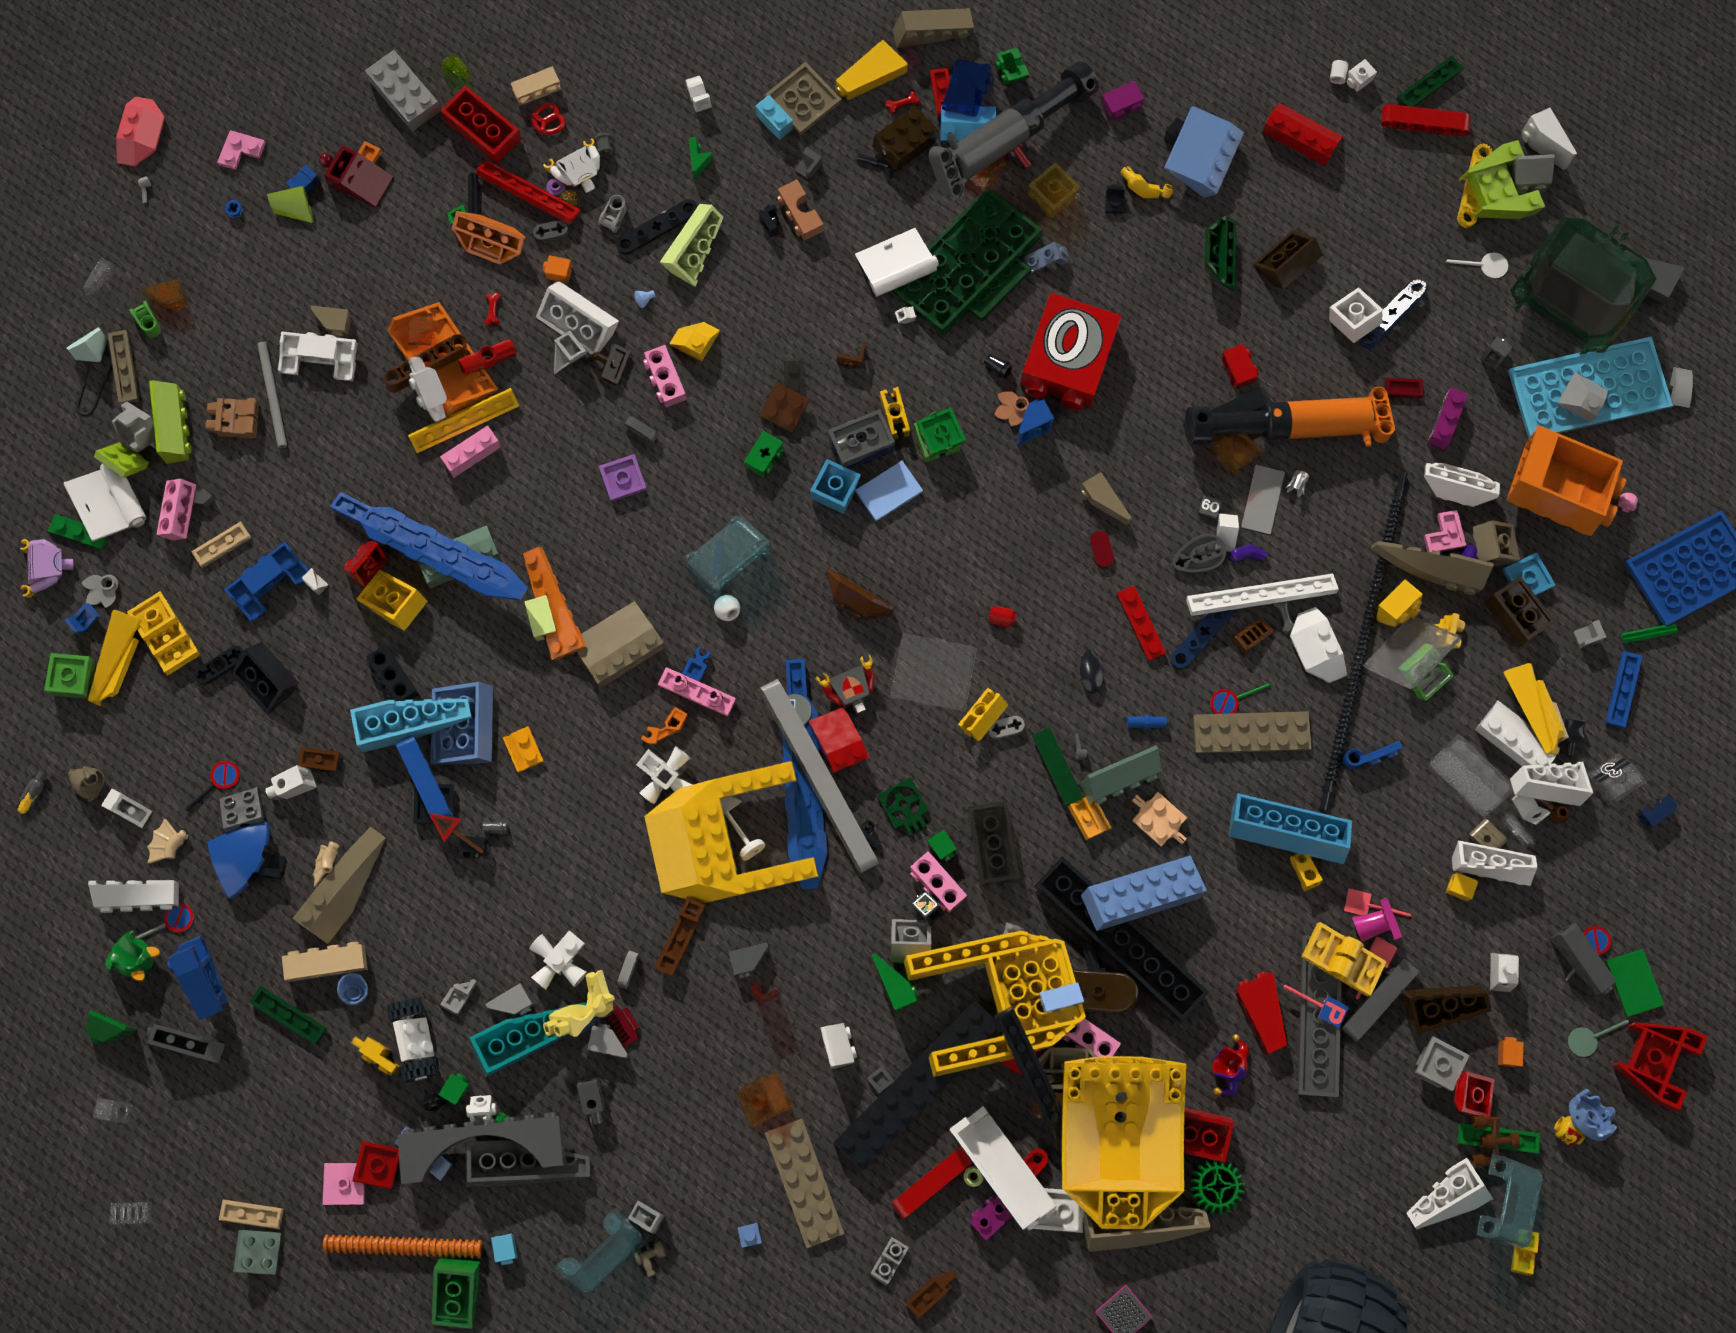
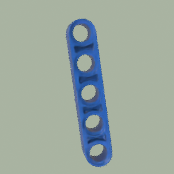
[396,735,453,827]

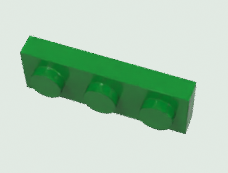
[48,514,108,550]

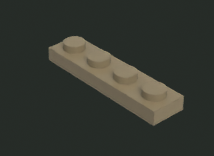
[108,330,139,405]

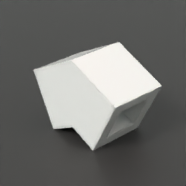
[895,306,916,324]

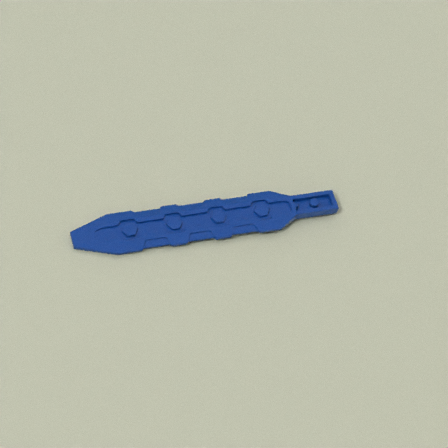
[330,492,528,601]
[780,659,827,890]

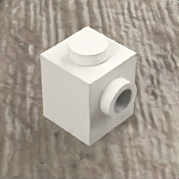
[1346,59,1377,92]

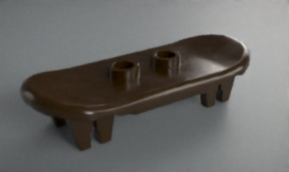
[1073,970,1138,1013]

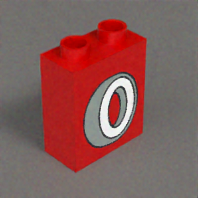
[1020,292,1122,411]

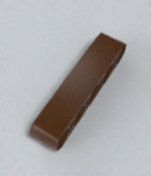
[384,334,467,393]

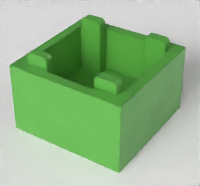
[44,653,96,699]

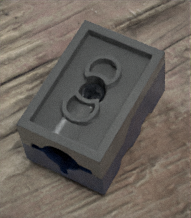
[828,409,895,470]

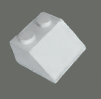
[821,1023,857,1070]

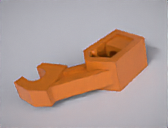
[641,707,688,745]

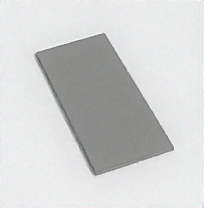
[1241,465,1285,534]

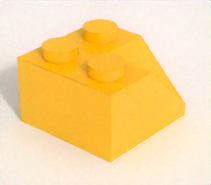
[1376,580,1422,627]

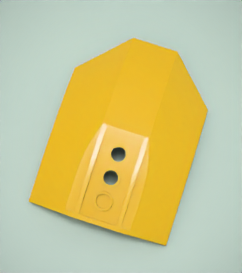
[1062,1056,1186,1229]

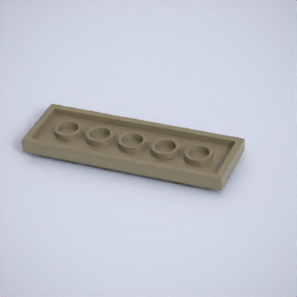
[1193,711,1311,754]
[765,1119,844,1248]

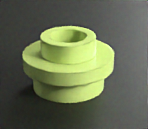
[964,1166,984,1187]

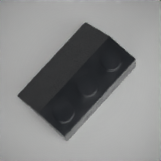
[231,642,299,714]

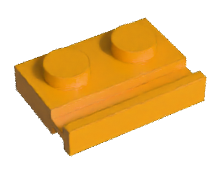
[502,726,544,773]
[1068,797,1112,840]

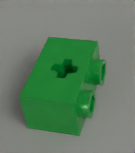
[744,431,784,478]

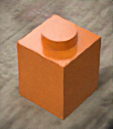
[543,255,572,283]
[1498,1037,1524,1067]

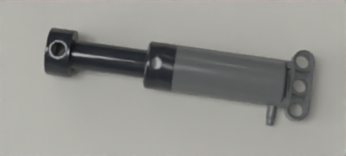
[929,61,1099,198]

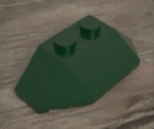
[1205,216,1236,291]

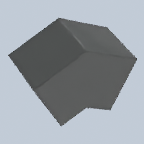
[193,488,214,507]

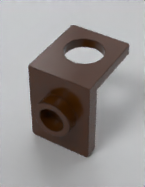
[837,341,867,368]

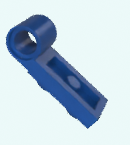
[1343,741,1403,769]

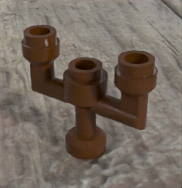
[1472,1115,1520,1168]

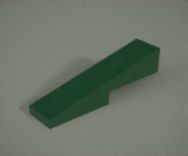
[1032,727,1083,806]

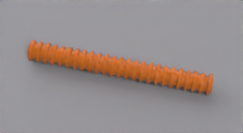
[323,1234,483,1259]

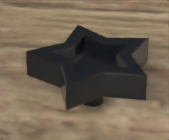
[634,1234,657,1252]

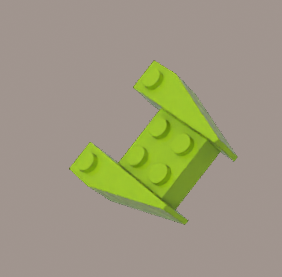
[1459,140,1545,219]

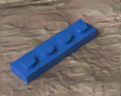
[1605,651,1643,729]

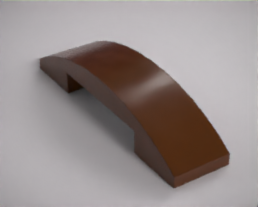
[654,897,705,976]

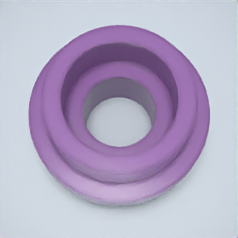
[547,178,565,196]

